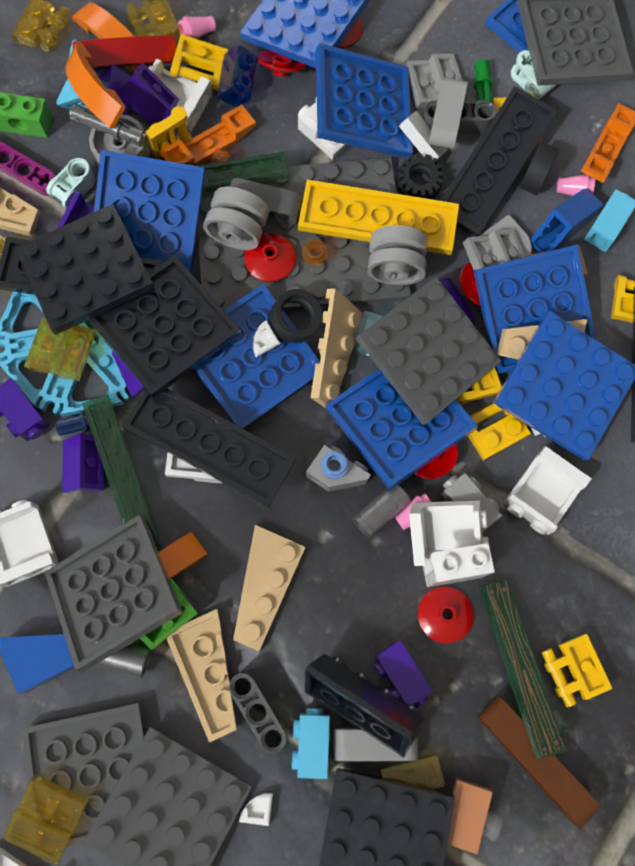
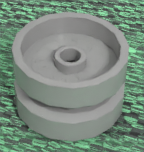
[89,115,151,168]
[203,186,270,250]
[367,225,428,285]

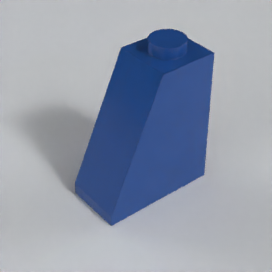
[530,188,604,253]
[0,634,74,694]

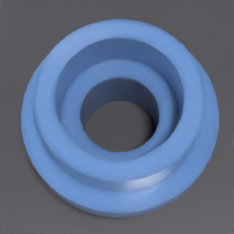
[321,451,349,479]

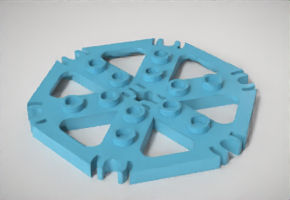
[0,292,131,417]

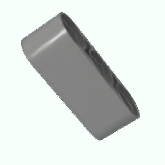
[428,77,468,149]
[333,728,418,761]

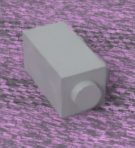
[441,473,502,531]

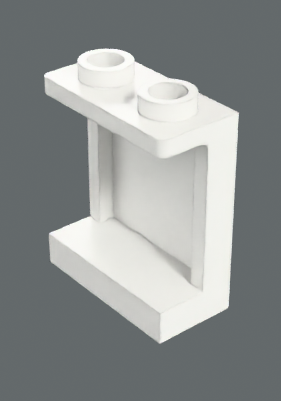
[149,59,212,134]
[503,446,592,535]
[0,500,59,587]
[409,501,489,566]
[423,544,494,587]

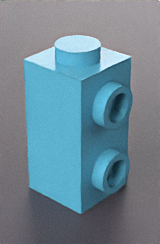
[584,189,635,252]
[292,708,329,779]

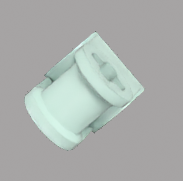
[510,50,556,99]
[46,158,96,209]

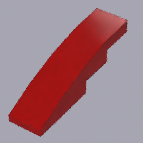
[72,36,176,69]

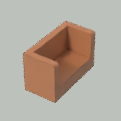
[448,778,493,855]

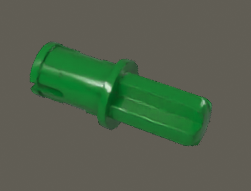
[474,59,493,103]

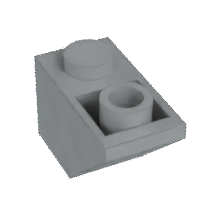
[306,445,370,492]

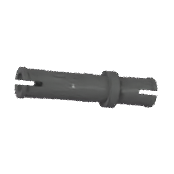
[69,104,147,147]

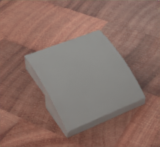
[405,54,467,108]
[463,229,525,270]

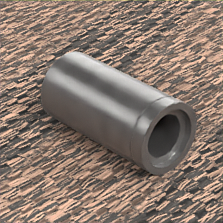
[352,485,411,539]
[94,644,151,678]

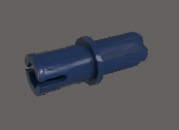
[55,409,111,436]

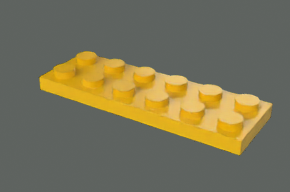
[298,180,459,255]

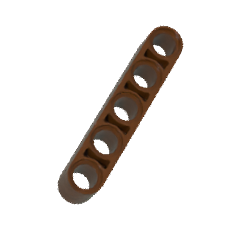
[477,696,601,829]

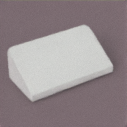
[399,111,447,161]

